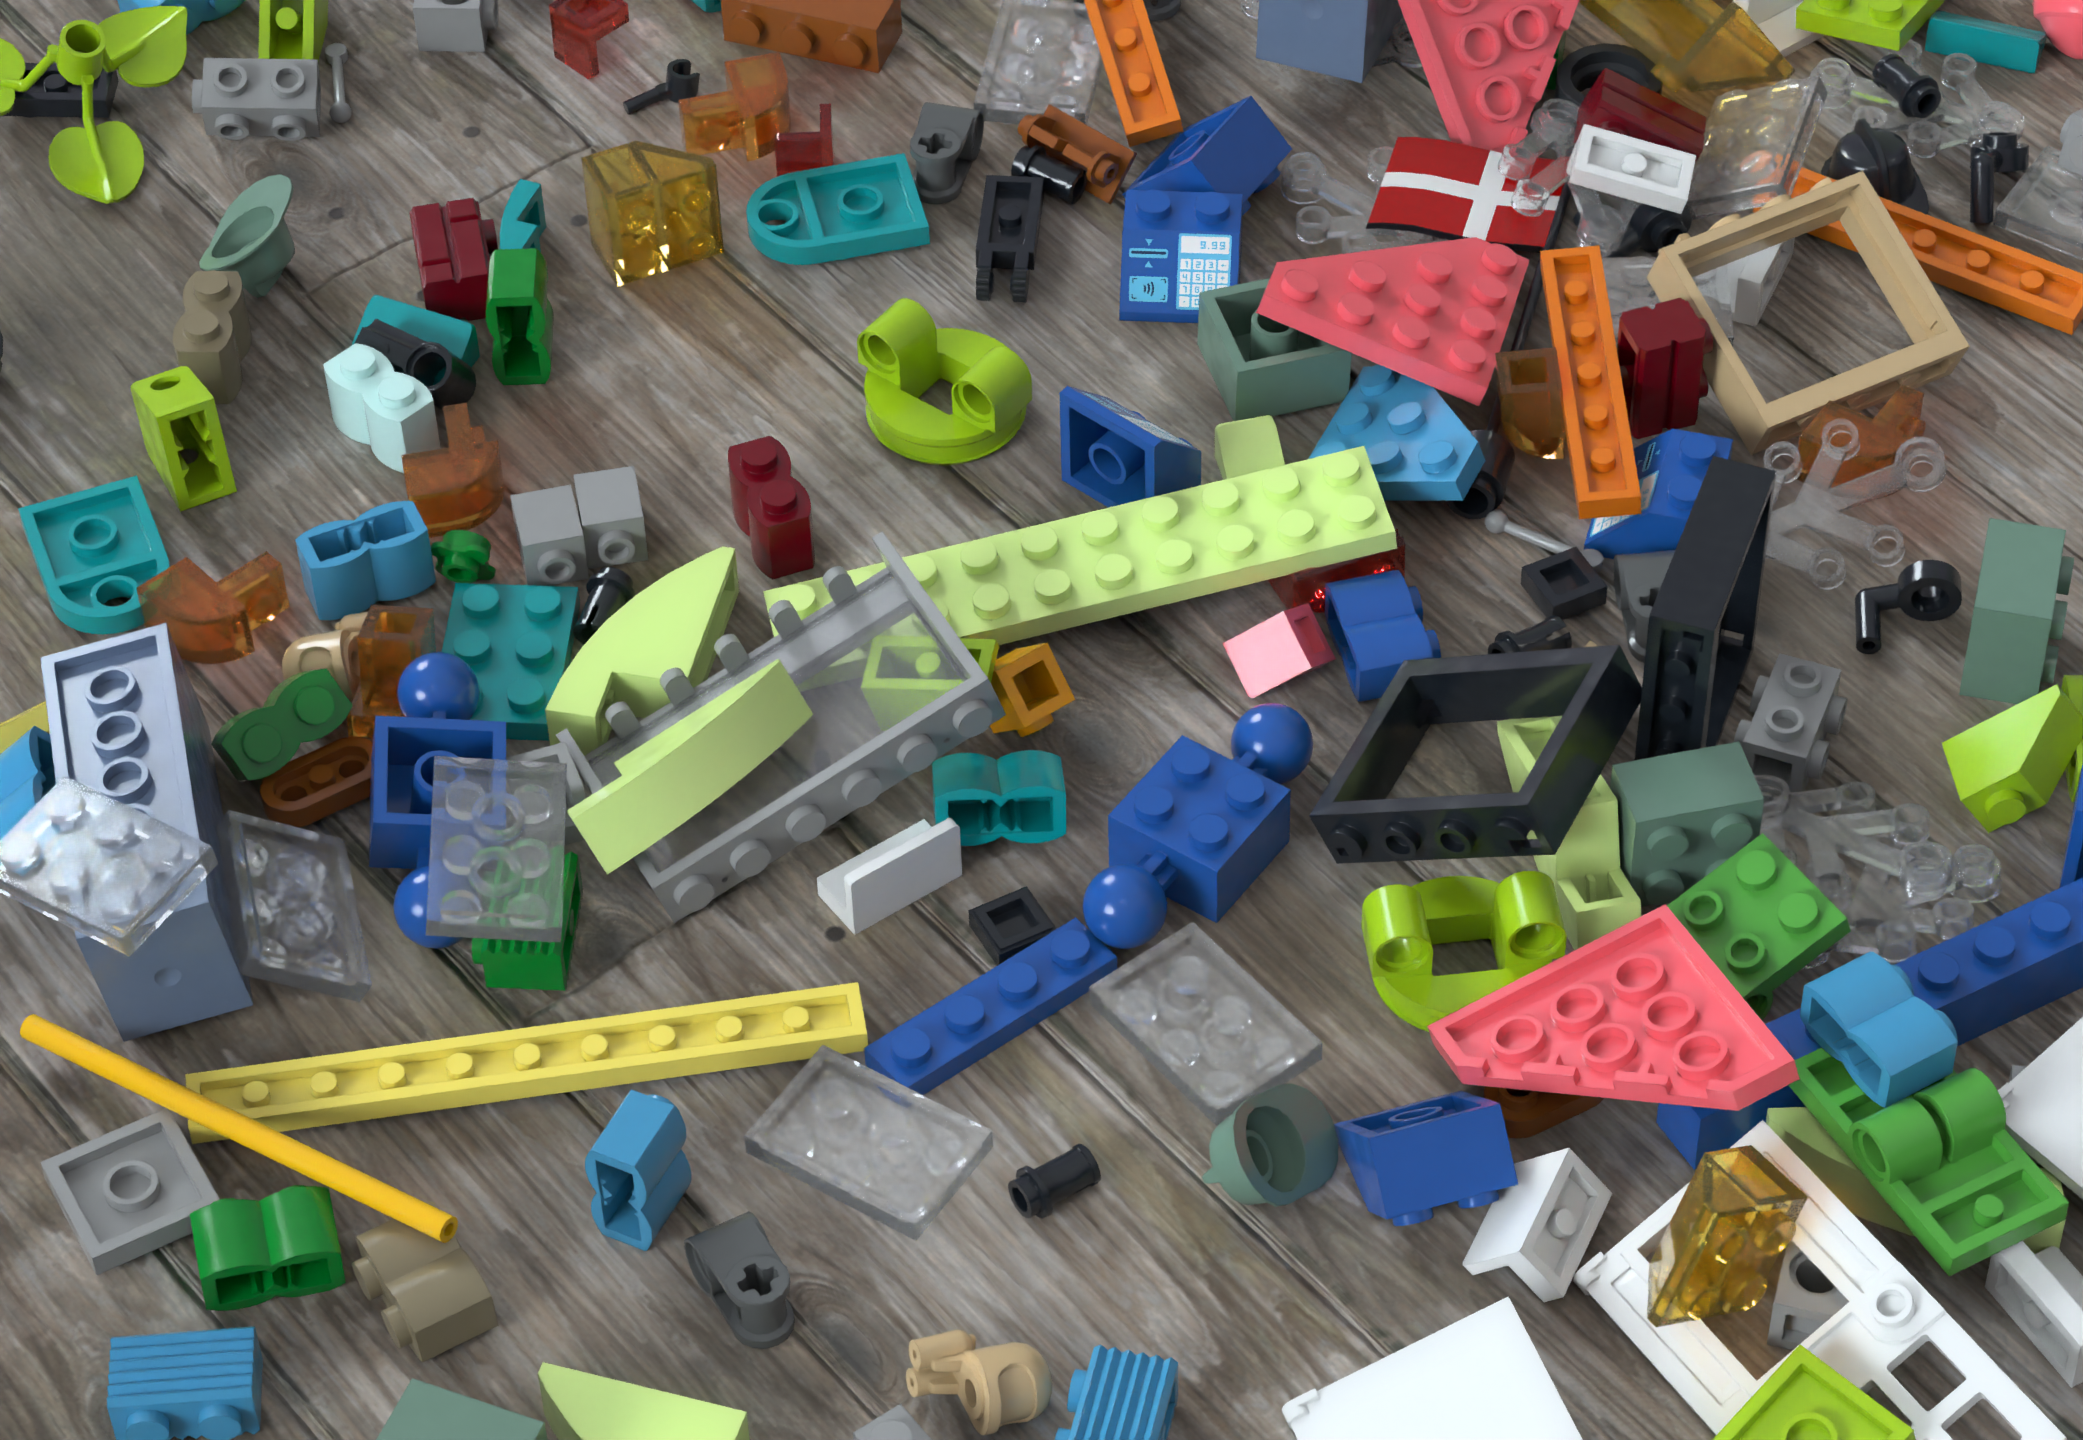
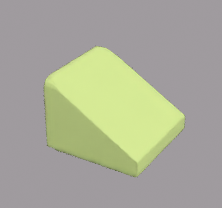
[1215,415,1285,480]

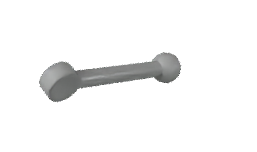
[325,43,352,123]
[1484,510,1603,573]

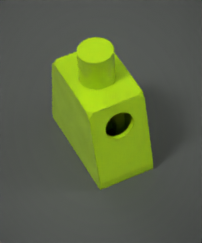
[130,366,237,512]

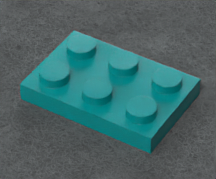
[442,583,580,741]

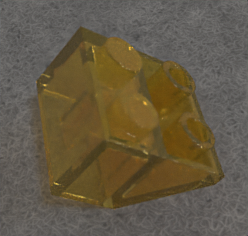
[581,140,724,287]
[1647,1145,1808,1327]

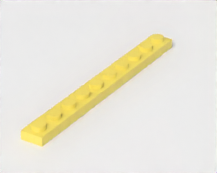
[185,982,868,1144]

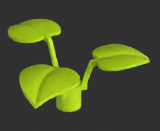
[0,6,188,204]

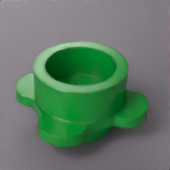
[431,530,496,583]

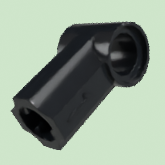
[354,319,476,411]

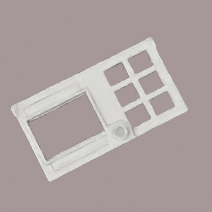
[1573,1120,2067,1440]

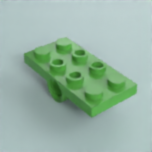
[1667,833,1851,1021]
[1788,1048,2069,1276]

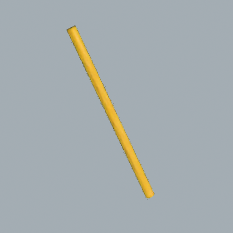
[20,1014,458,1243]

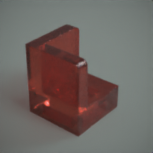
[549,0,629,80]
[775,103,835,176]

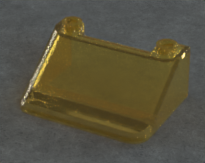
[1579,0,1796,94]

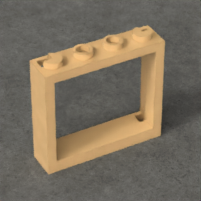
[1646,171,1970,455]

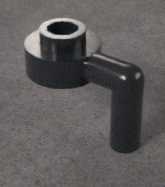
[1970,132,2029,223]
[1573,203,1692,265]
[1855,560,1962,654]

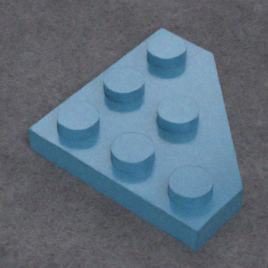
[1308,365,1486,501]

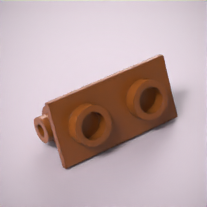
[1017,104,1137,204]

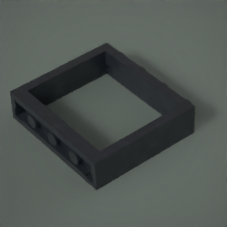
[1634,456,1776,760]
[1309,645,1642,864]

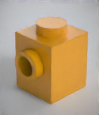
[990,642,1075,737]

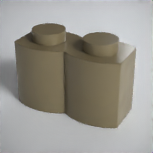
[173,270,252,404]
[352,1201,499,1363]

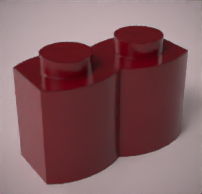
[728,436,815,580]

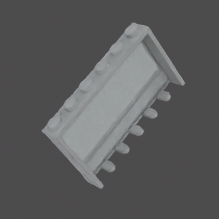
[556,531,1006,923]

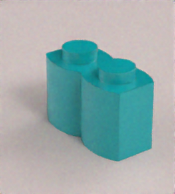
[932,750,1066,846]

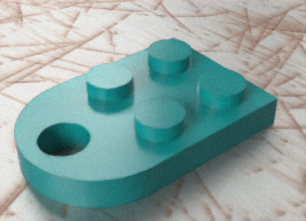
[746,153,930,265]
[18,476,173,634]

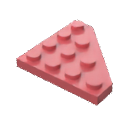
[1398,0,1579,155]
[1256,237,1530,406]
[1427,904,1800,1111]

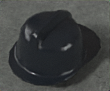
[1821,118,1929,214]

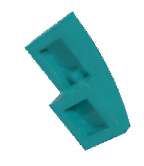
[500,179,546,252]

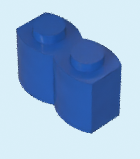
[1325,570,1441,702]

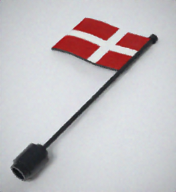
[1365,137,1574,519]

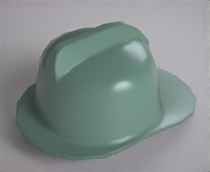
[199,174,295,298]
[1202,1083,1338,1207]

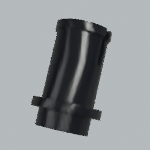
[1872,54,1941,119]
[1011,145,1088,204]
[573,567,635,644]
[1488,615,1572,654]
[1008,1143,1101,1219]

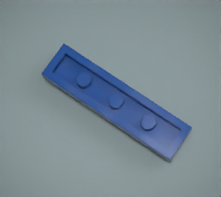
[864,917,1117,1106]

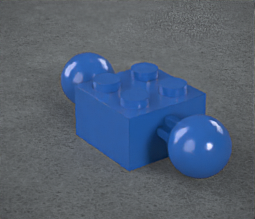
[369,652,506,948]
[1082,703,1313,949]

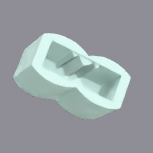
[323,343,441,474]

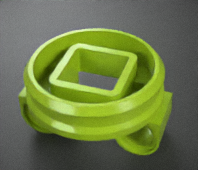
[857,298,1032,465]
[1361,871,1567,1032]

